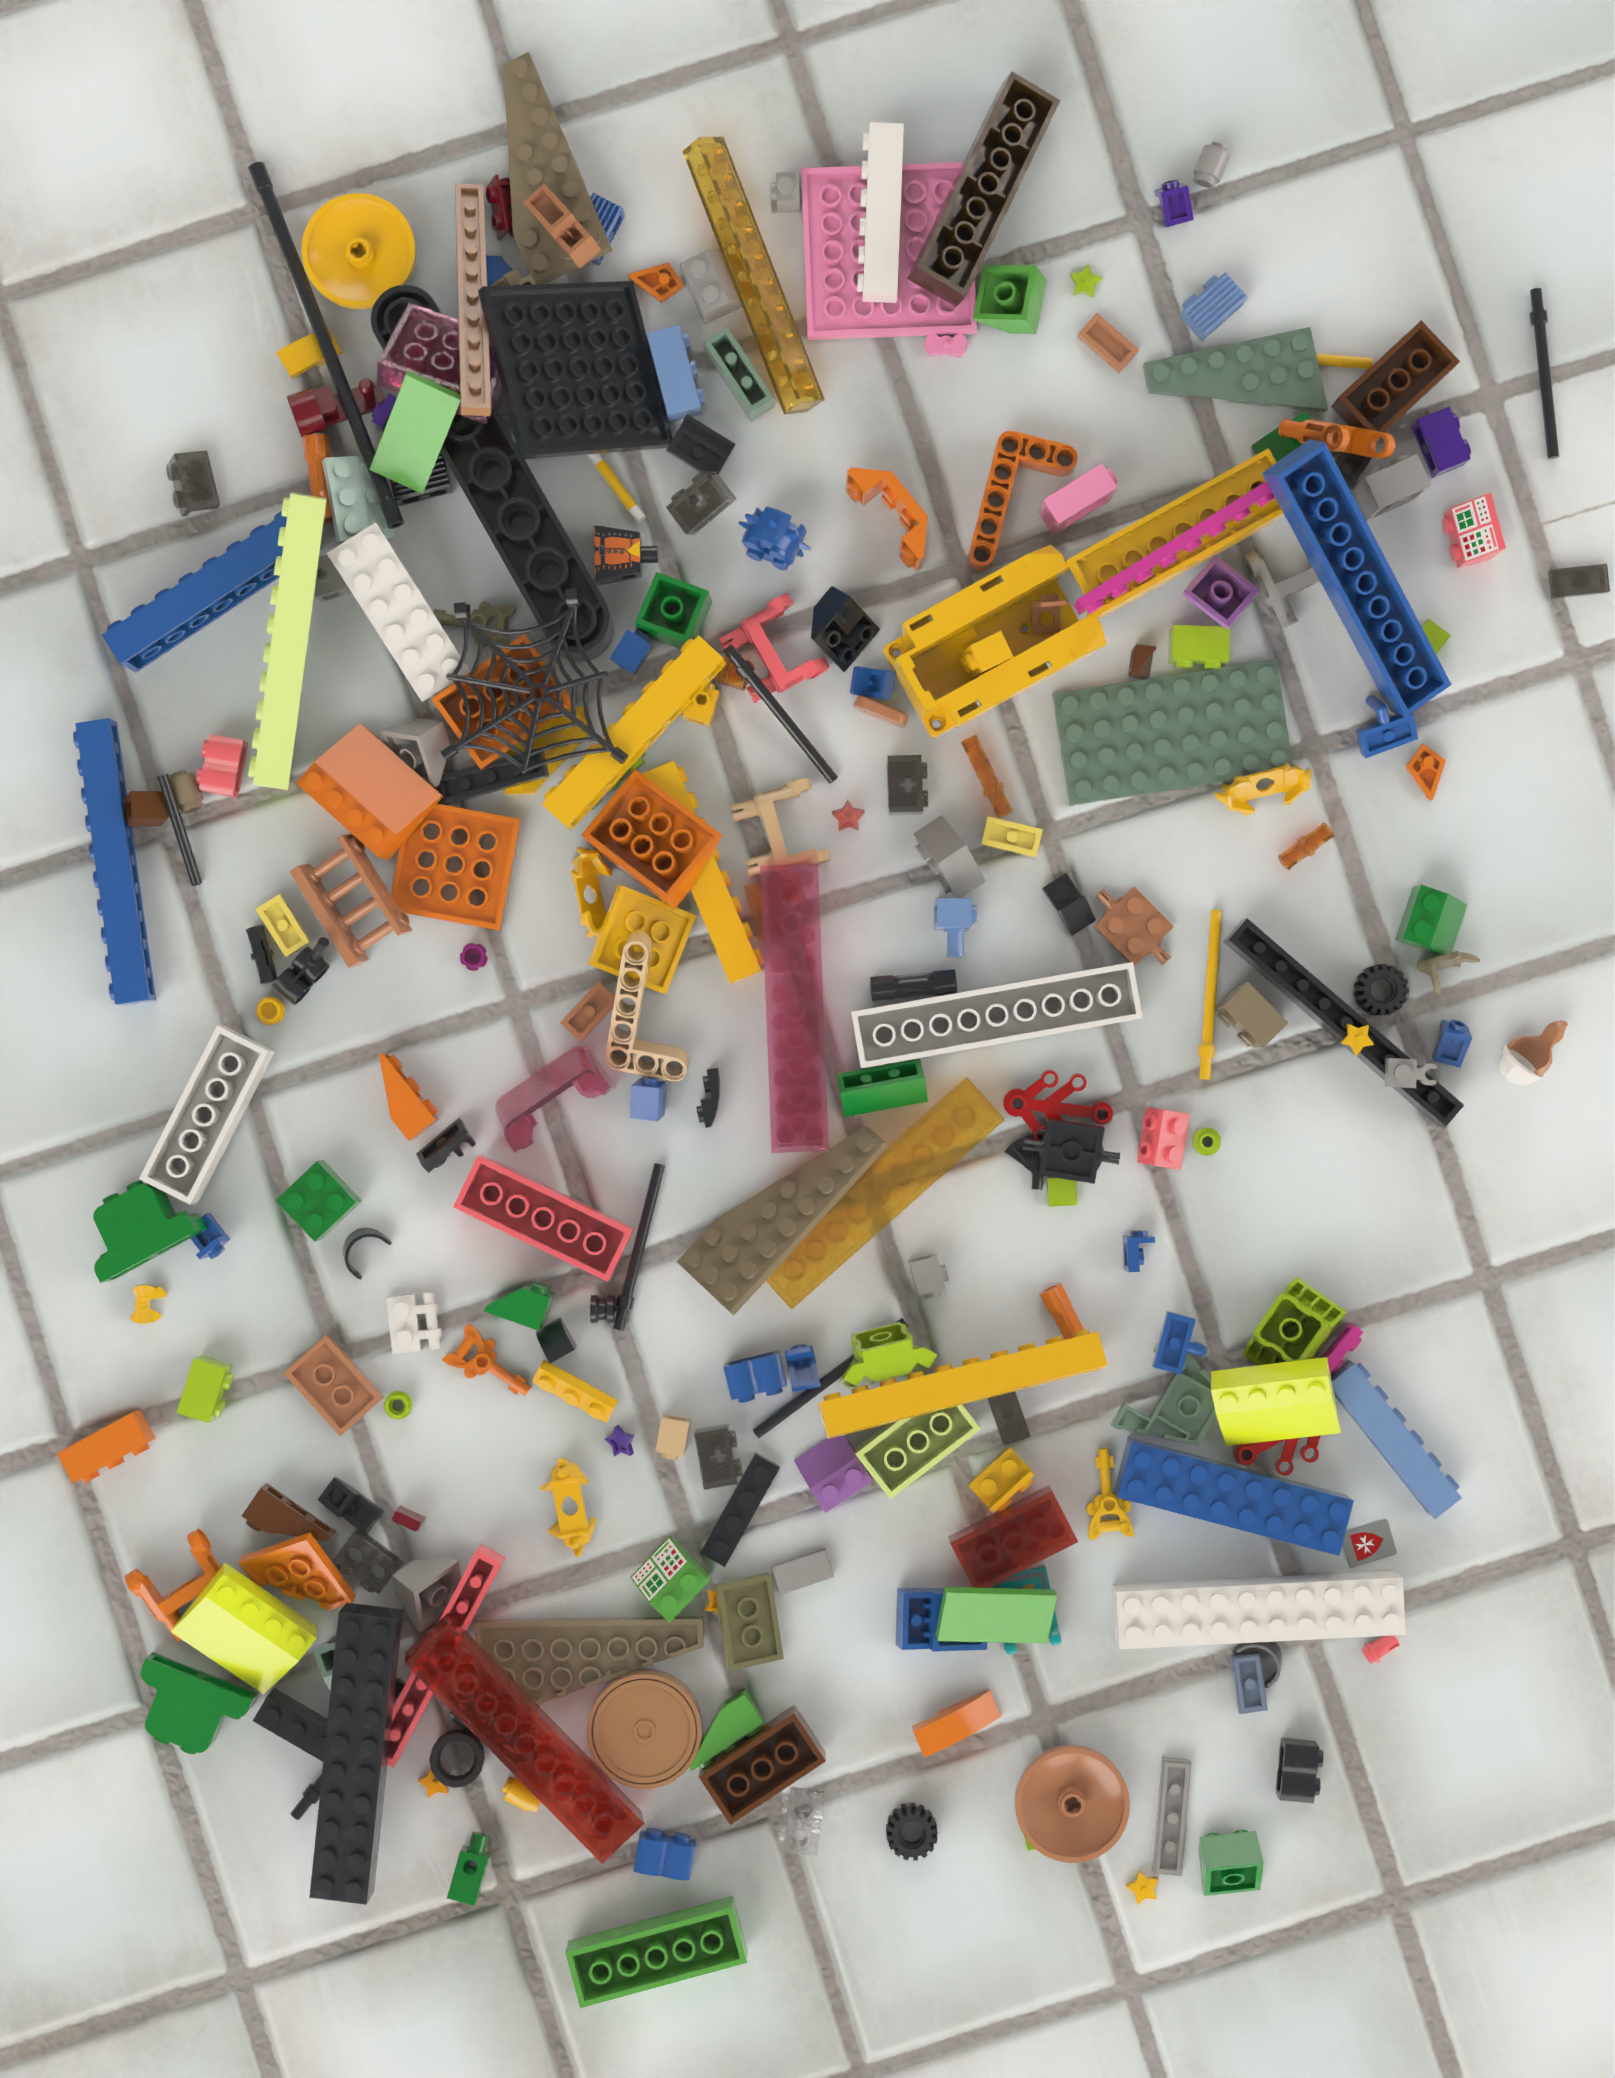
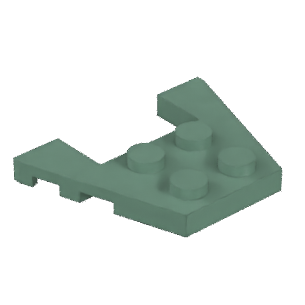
[1111,1343,1216,1445]

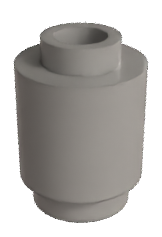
[1193,142,1230,189]

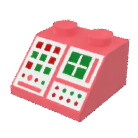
[1442,493,1506,569]

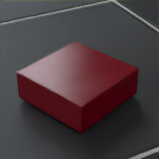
[391,1505,426,1532]

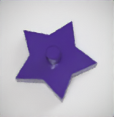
[605,1425,634,1457]

